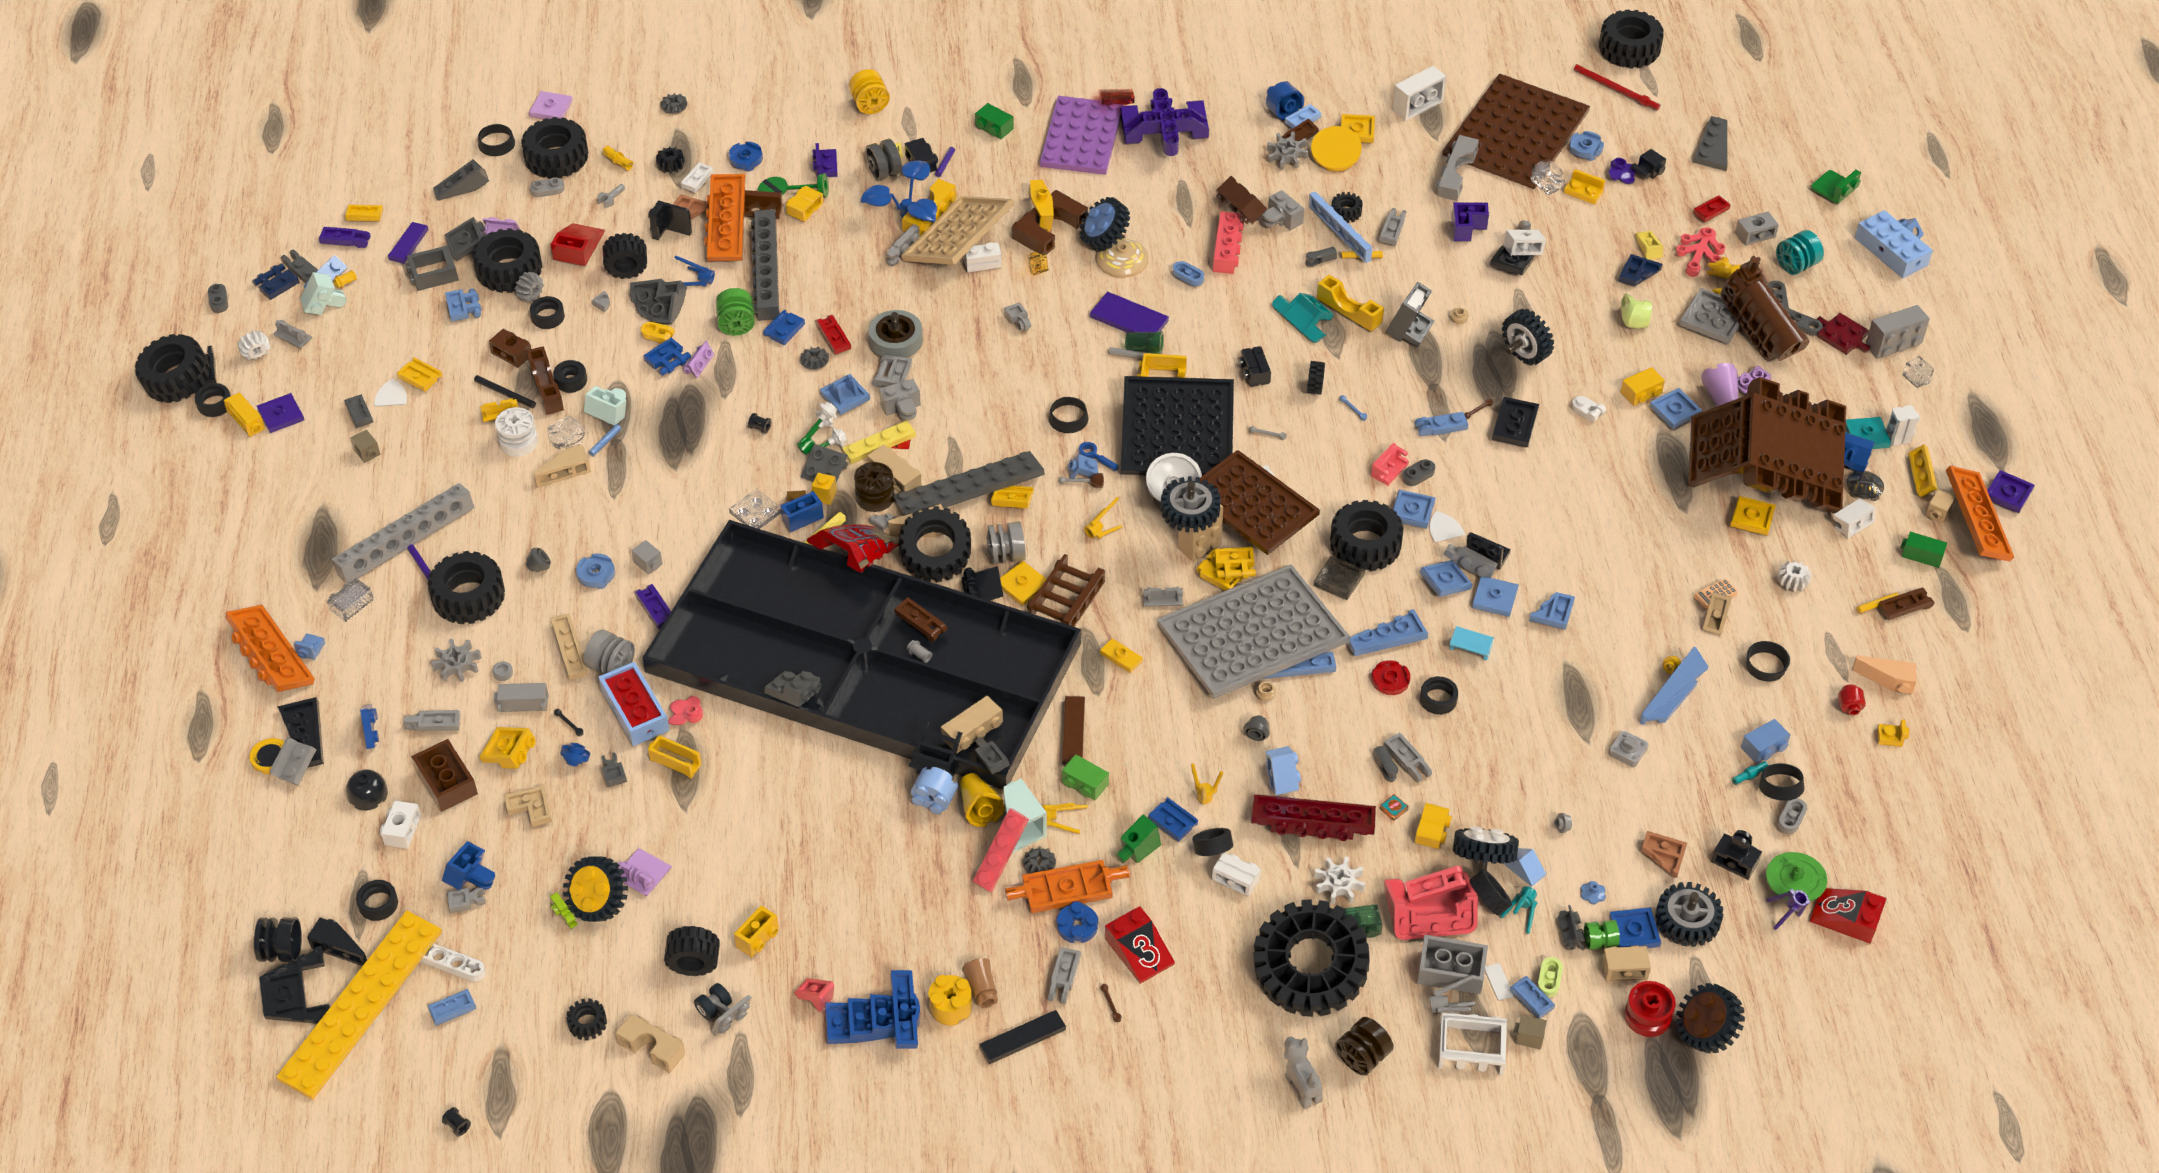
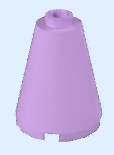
[1701,363,1738,406]

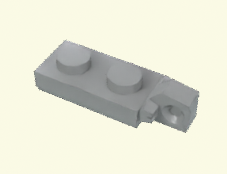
[1443,544,1498,578]
[403,710,461,731]

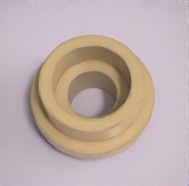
[1451,308,1469,324]
[1256,681,1276,700]

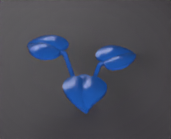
[861,161,937,222]

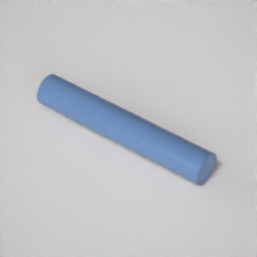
[588,424,621,457]

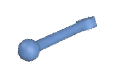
[1339,395,1367,421]

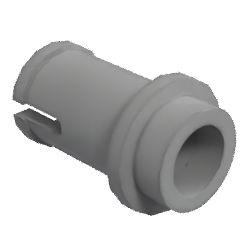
[907,640,932,663]

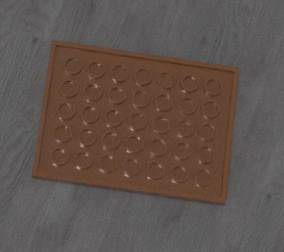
[1442,73,1590,189]

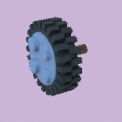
[1079,197,1130,251]

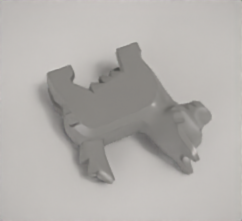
[1284,1036,1322,1109]

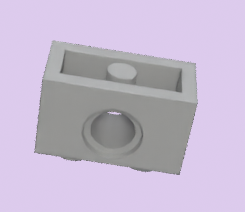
[1735,211,1779,246]

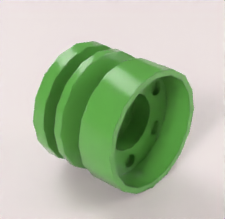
[716,288,755,336]

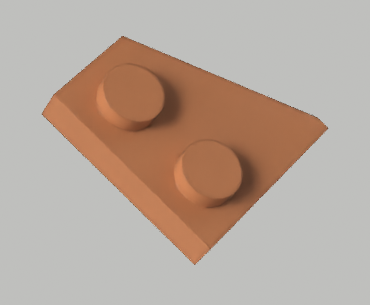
[673,194,709,219]
[1641,831,1687,878]

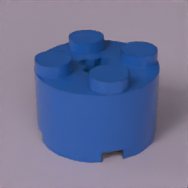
[1266,81,1304,121]

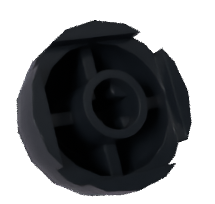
[346,769,388,811]

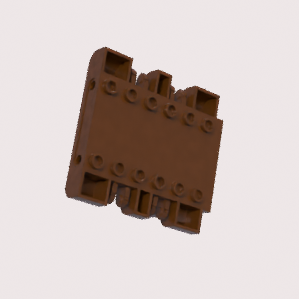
[1688,377,1846,514]

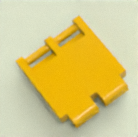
[1196,549,1253,591]

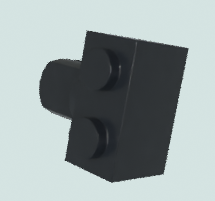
[1711,830,1762,880]

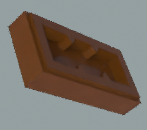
[1282,118,1319,141]

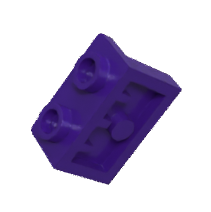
[812,143,838,177]

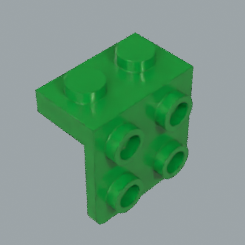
[1811,169,1862,204]

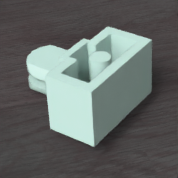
[300,272,347,315]
[584,386,626,426]

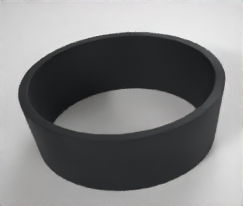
[478,124,515,156]
[1049,397,1089,433]
[1746,641,1790,682]
[1759,763,1805,801]

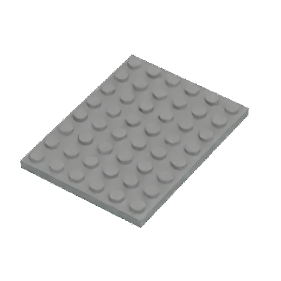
[1157,564,1350,699]

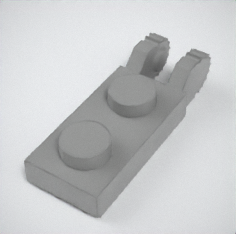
[1379,208,1407,246]
[887,224,920,267]
[1383,732,1432,783]
[1048,947,1081,1004]

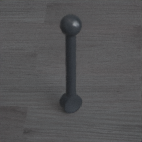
[554,709,584,736]

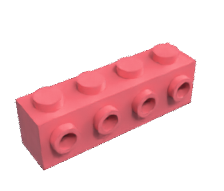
[1213,212,1244,274]

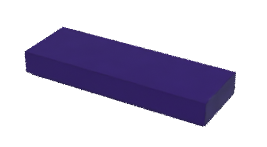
[388,222,429,264]

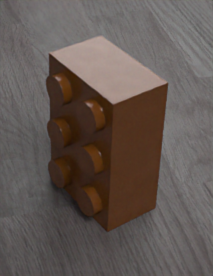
[411,739,478,812]

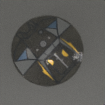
[1847,471,1884,501]

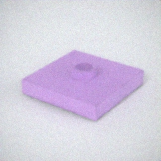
[529,91,573,119]

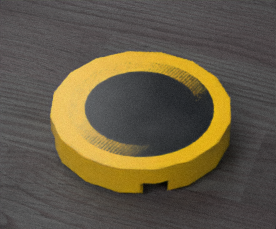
[250,738,284,774]

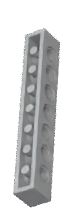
[332,483,475,584]

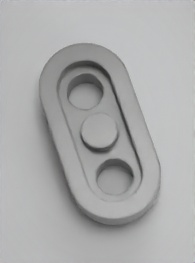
[530,178,565,197]
[1778,798,1807,834]

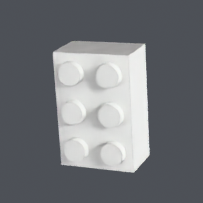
[1393,66,1446,121]

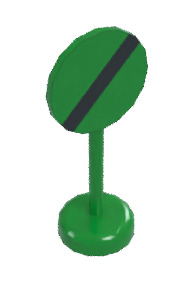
[758,173,829,197]

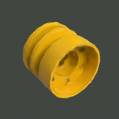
[848,69,890,114]

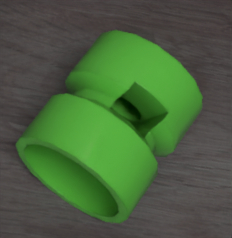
[1583,920,1620,950]

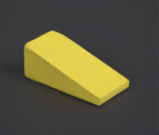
[1635,231,1663,260]

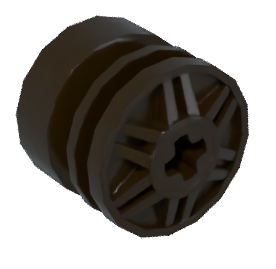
[854,462,895,512]
[1335,1017,1394,1076]

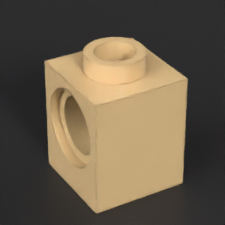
[1925,489,1955,523]

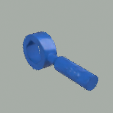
[1079,442,1119,471]

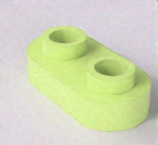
[1537,957,1563,997]

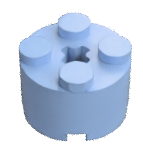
[911,767,958,814]

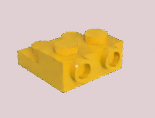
[479,727,536,769]

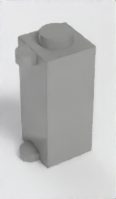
[494,683,549,712]

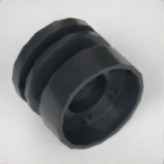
[254,917,302,962]

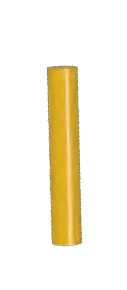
[1341,251,1383,258]
[1856,592,1898,614]

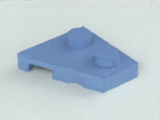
[1529,592,1575,630]

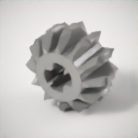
[515,272,544,302]

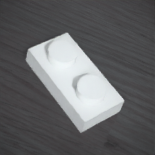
[681,162,714,193]

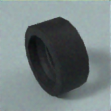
[530,296,565,329]
[195,383,231,417]
[1420,676,1458,715]
[1192,828,1234,856]
[356,880,399,921]

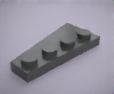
[1693,116,1728,171]

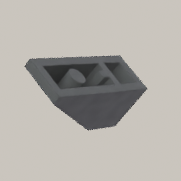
[433,159,489,200]

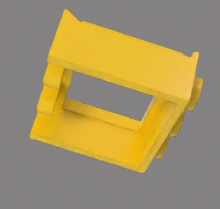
[1137,353,1187,378]

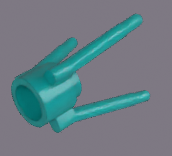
[1500,886,1538,934]

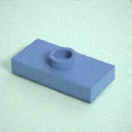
[1510,976,1555,1019]
[428,989,476,1026]

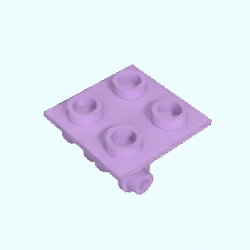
[617,848,672,896]

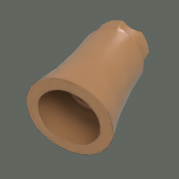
[962,958,998,1008]

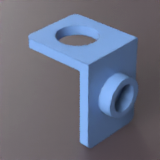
[1898,218,1923,239]

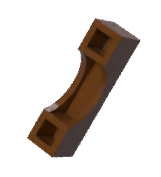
[526,346,564,415]

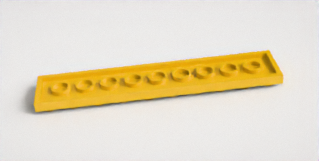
[276,910,442,1100]

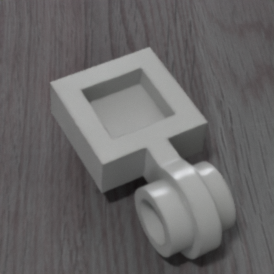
[1004,302,1031,332]

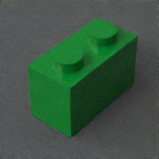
[975,103,1014,139]

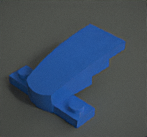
[825,970,920,1049]

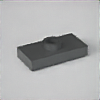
[344,394,373,428]

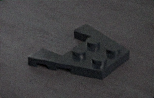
[259,946,330,1024]

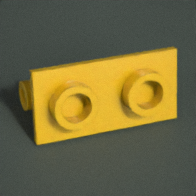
[480,398,518,422]

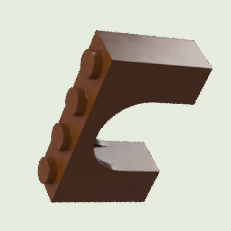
[1012,190,1088,257]

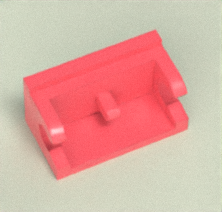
[1371,443,1409,486]

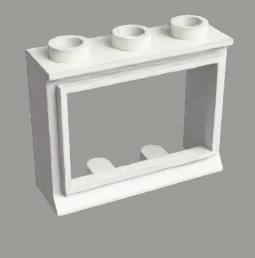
[1438,1012,1507,1075]

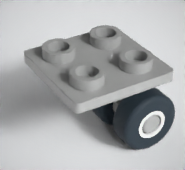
[694,983,752,1036]

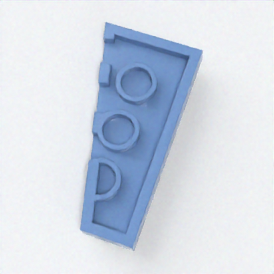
[1348,609,1428,656]

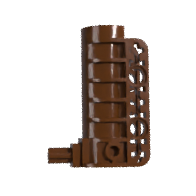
[1720,255,1810,361]

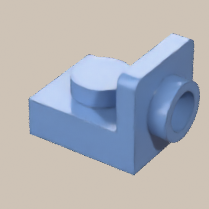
[294,633,326,660]

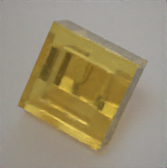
[1029,252,1049,276]

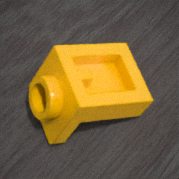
[1877,719,1909,747]

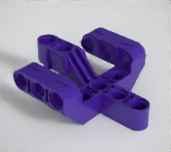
[1120,88,1209,156]

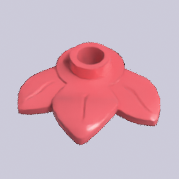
[668,696,703,725]

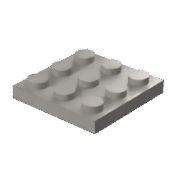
[1679,288,1740,345]

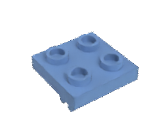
[819,374,870,415]

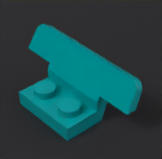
[1272,293,1334,343]

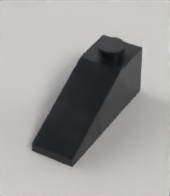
[307,917,367,966]

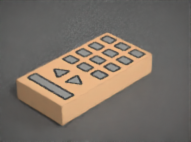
[1694,579,1738,610]

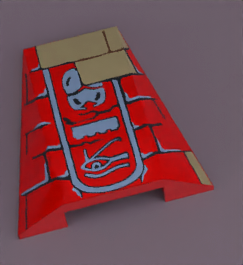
[807,525,899,573]

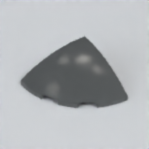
[630,279,687,324]

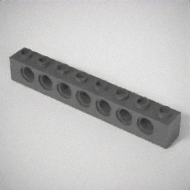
[751,209,779,321]

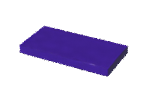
[1090,291,1169,343]

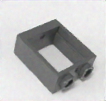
[405,245,459,291]

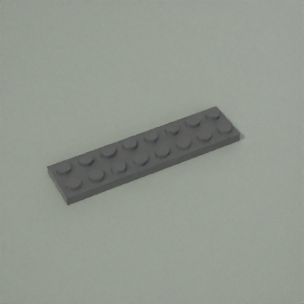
[893,451,1045,516]

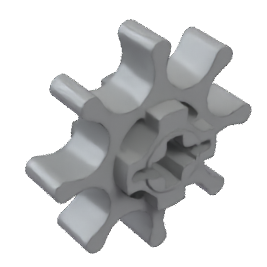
[1267,132,1308,169]
[431,639,482,682]

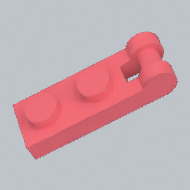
[1405,866,1467,903]

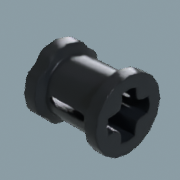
[748,413,772,434]
[442,1107,471,1137]

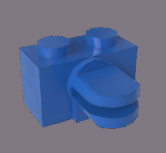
[442,841,495,891]

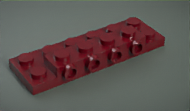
[1251,794,1376,841]

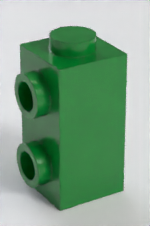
[1900,531,1947,568]

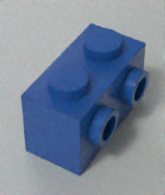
[780,491,824,533]

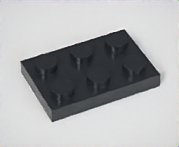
[1492,396,1539,447]

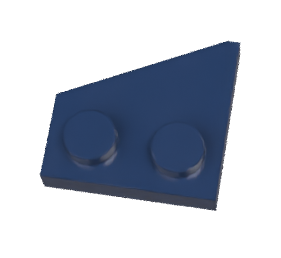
[1619,254,1663,286]

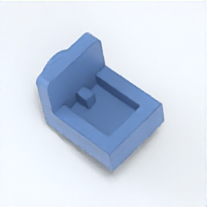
[1068,454,1098,478]

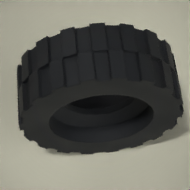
[1470,869,1512,916]

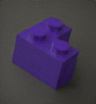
[1451,202,1489,241]

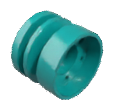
[1776,230,1824,275]

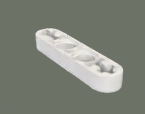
[420,944,486,982]

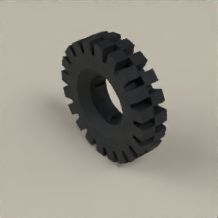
[1253,899,1370,1017]

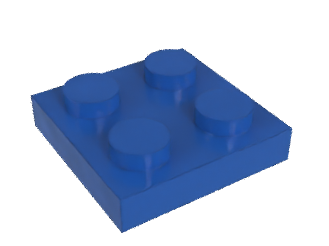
[1609,907,1661,948]

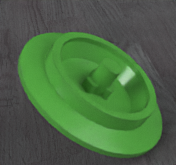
[1766,852,1827,901]

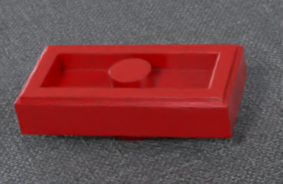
[1693,195,1731,222]

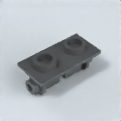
[1558,905,1586,950]

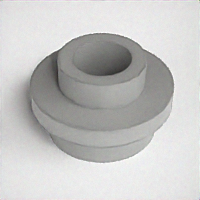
[1554,813,1572,833]

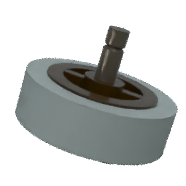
[869,310,923,358]

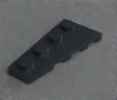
[277,697,324,768]

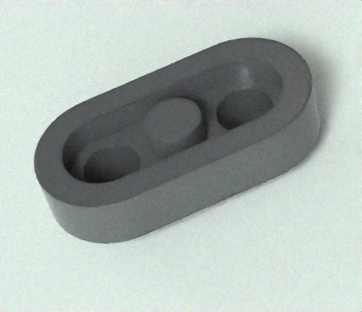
[208,284,229,313]
[1402,459,1435,486]

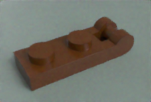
[1878,587,1935,620]
[894,598,947,642]

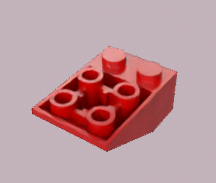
[550,223,605,266]

